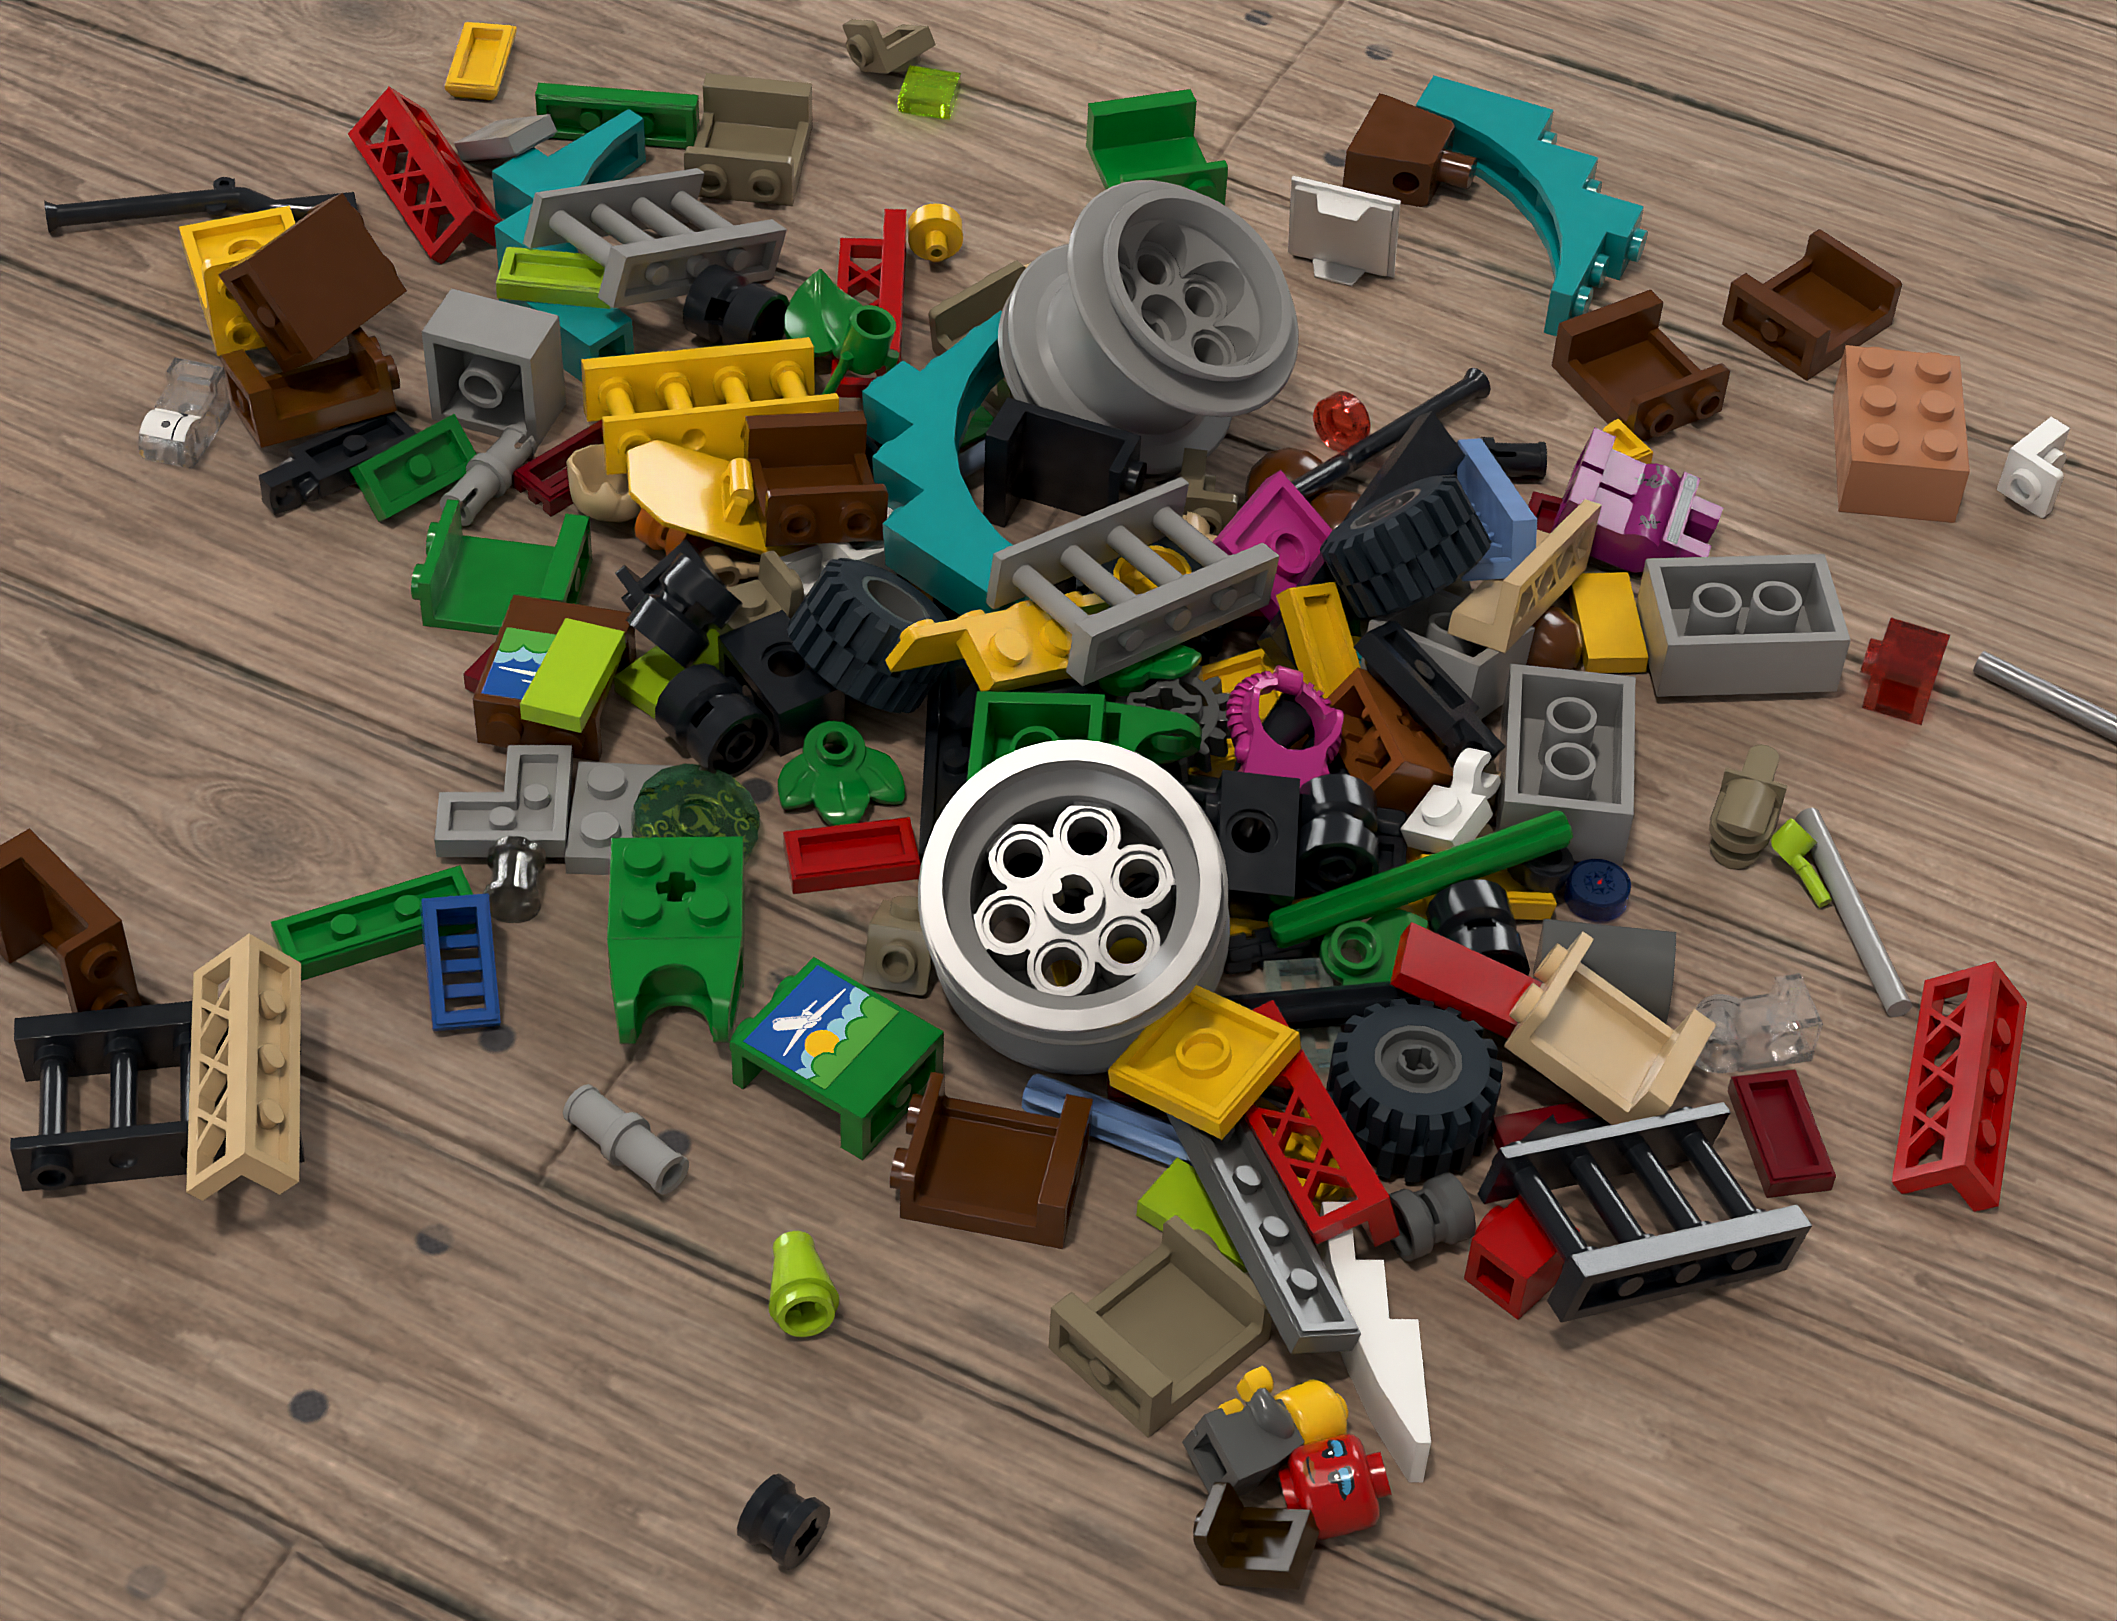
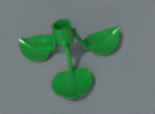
[783,269,995,448]

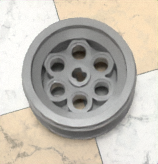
[998,180,1299,483]
[918,740,1230,1075]

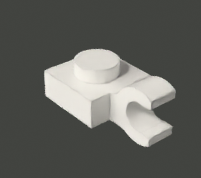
[1400,748,1501,853]

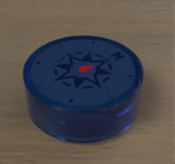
[1564,859,1631,922]

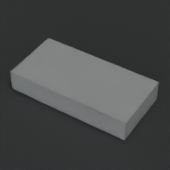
[454,114,557,162]

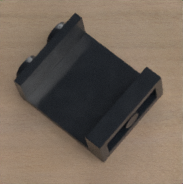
[983,397,1147,528]

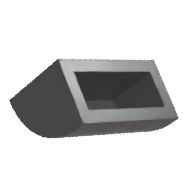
[1533,919,1676,1024]

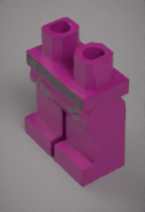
[1551,427,1723,579]

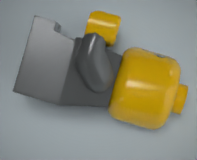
[1182,1366,1348,1497]

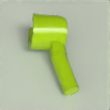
[1771,818,1832,908]

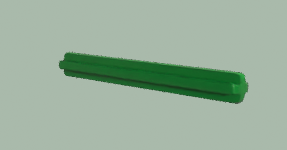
[1268,810,1573,948]

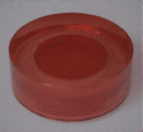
[1313,391,1371,452]

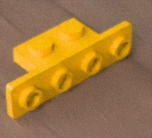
[885,591,1109,692]

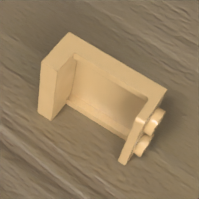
[1504,931,1716,1125]

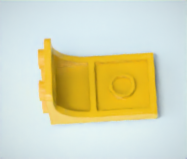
[179,206,295,356]

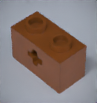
[1326,667,1453,816]

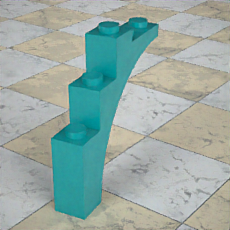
[1416,75,1648,337]
[492,109,646,382]
[862,310,1032,615]

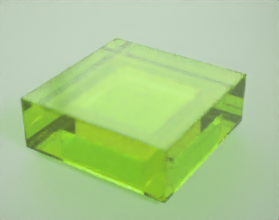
[898,65,961,119]

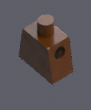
[1342,93,1478,207]

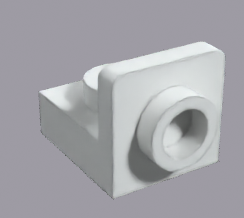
[1997,417,2070,518]

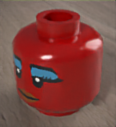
[1278,1433,1392,1540]

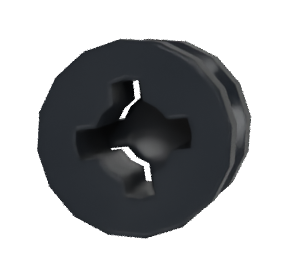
[737,1473,830,1570]

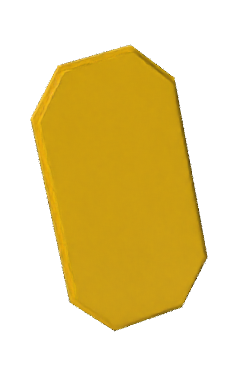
[626,439,817,557]

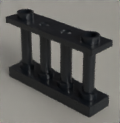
[10,998,305,1191]
[1477,1102,1812,1323]

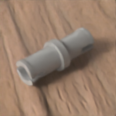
[440,425,537,526]
[563,1084,689,1195]

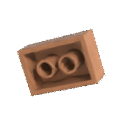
[1833,345,1970,523]

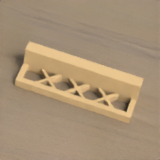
[1447,499,1602,653]
[186,933,301,1201]

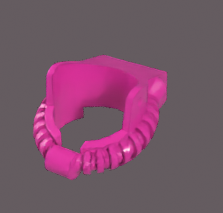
[1226,665,1344,787]

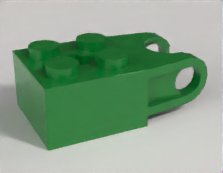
[967,691,1202,845]
[607,836,745,1045]

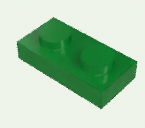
[350,414,476,522]

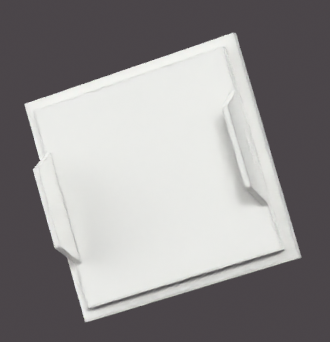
[1288,176,1401,286]

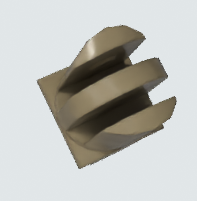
[1709,745,1788,869]

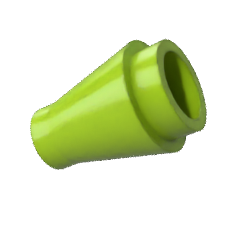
[768,1231,840,1337]

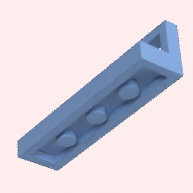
[1457,438,1537,581]

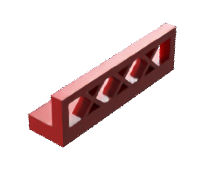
[348,87,503,265]
[831,209,907,398]
[1891,961,2027,1212]
[1243,1000,1400,1247]

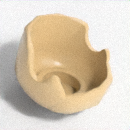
[566,444,641,523]

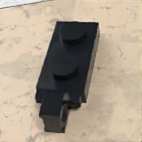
[259,412,416,515]
[1353,620,1505,769]

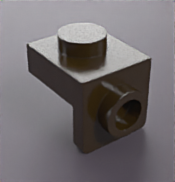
[1193,1482,1320,1590]

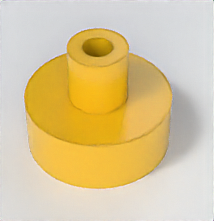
[907,204,963,262]

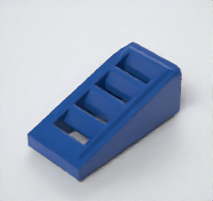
[420,893,501,1031]

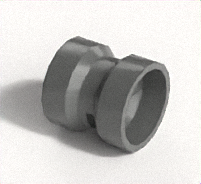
[1388,1173,1476,1262]

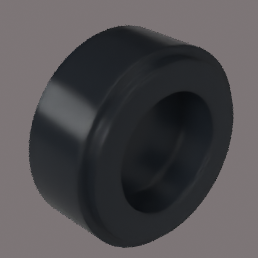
[1507,847,1574,893]

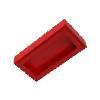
[783,817,920,894]

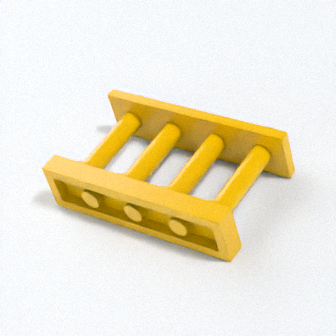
[581,337,839,475]

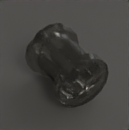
[483,836,546,923]

